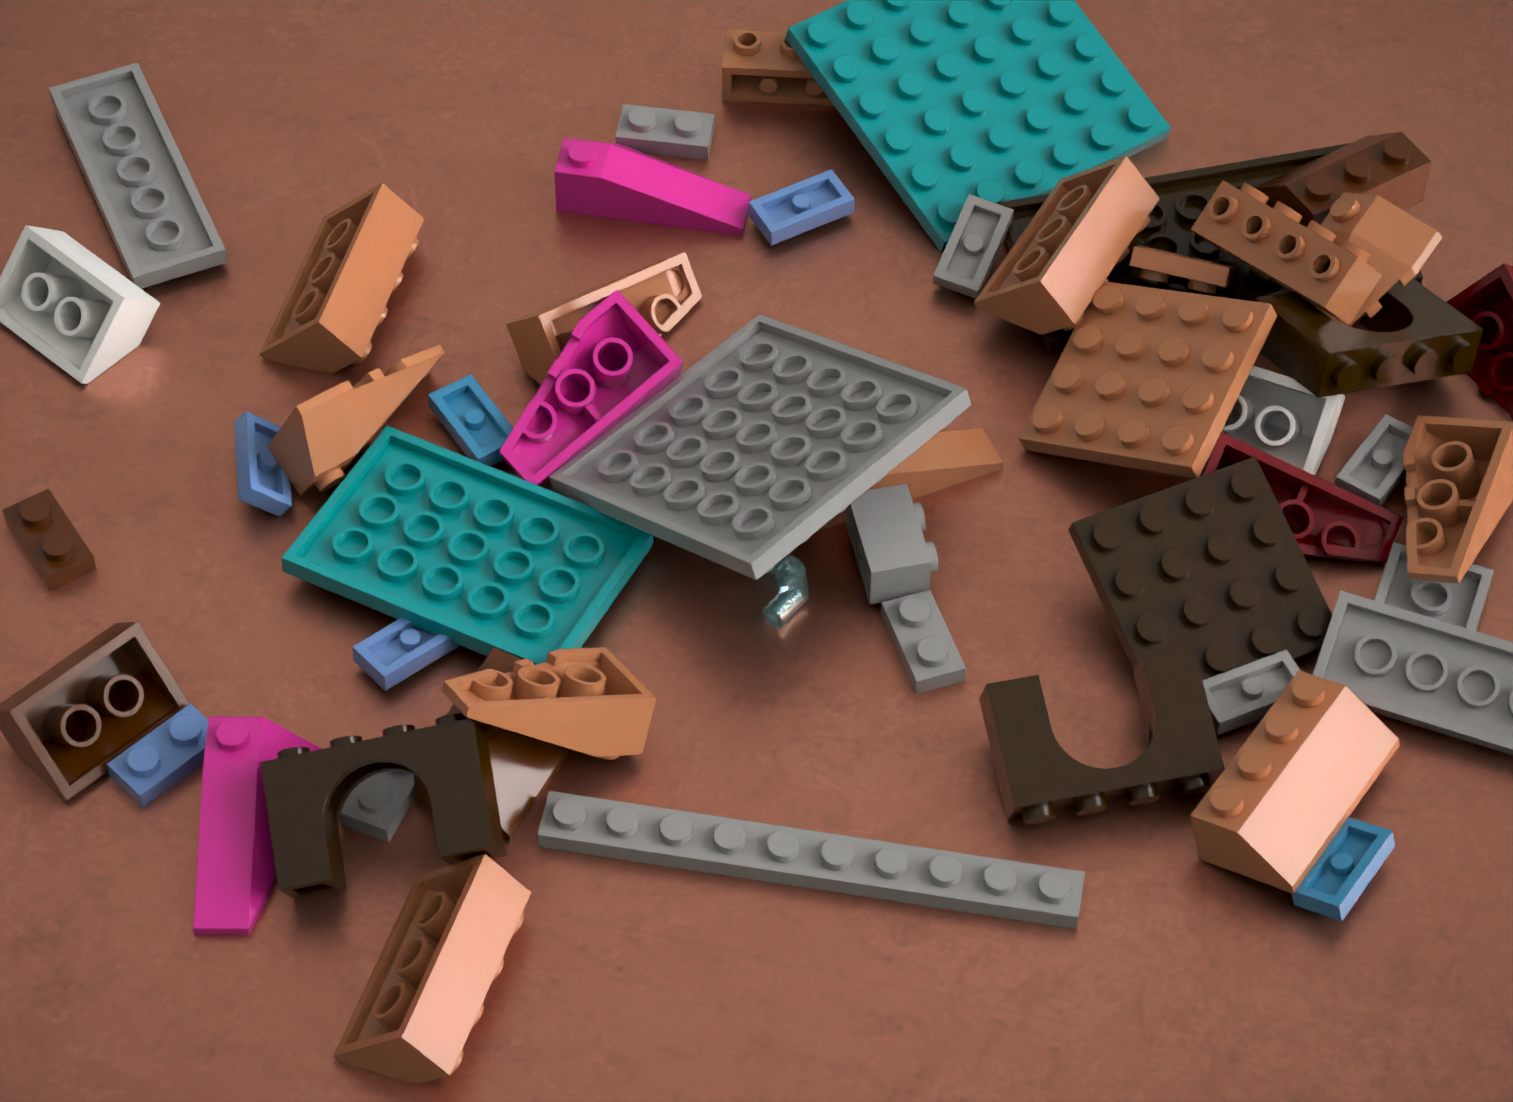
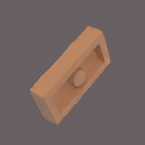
[1129,245,1234,294]

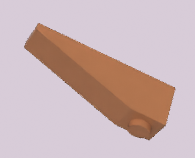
[1265,192,1443,378]
[506,252,702,385]
[267,344,445,496]
[1403,415,1513,584]
[819,428,1003,531]
[442,647,657,760]

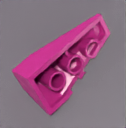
[554,138,751,236]
[499,289,683,486]
[193,716,322,935]

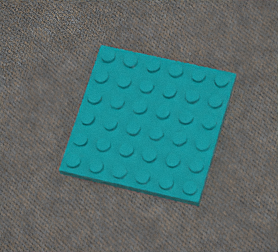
[786,0,1172,252]

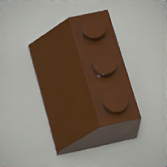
[1254,132,1431,227]
[0,622,190,801]
[413,647,572,842]

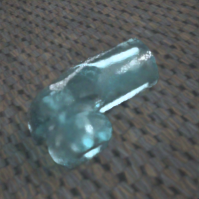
[762,555,810,628]

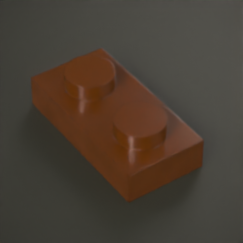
[3,489,96,590]

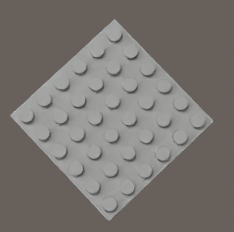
[548,314,971,580]

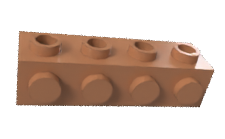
[722,29,834,106]
[1191,180,1382,325]

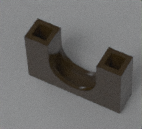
[1255,279,1483,398]
[979,647,1225,825]
[261,713,506,899]

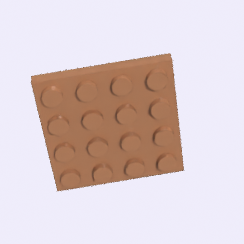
[1018,281,1277,478]

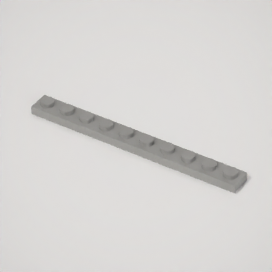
[537,791,1085,929]

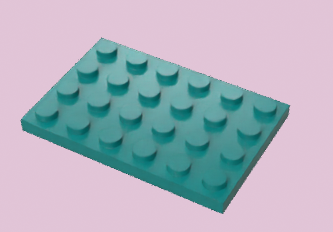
[281,425,653,665]

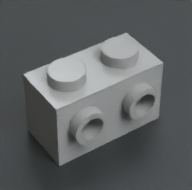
[846,483,938,605]

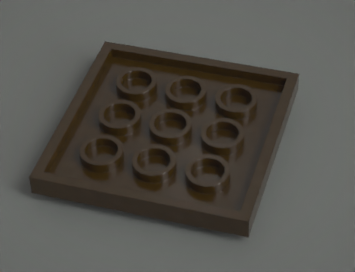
[1068,456,1332,681]

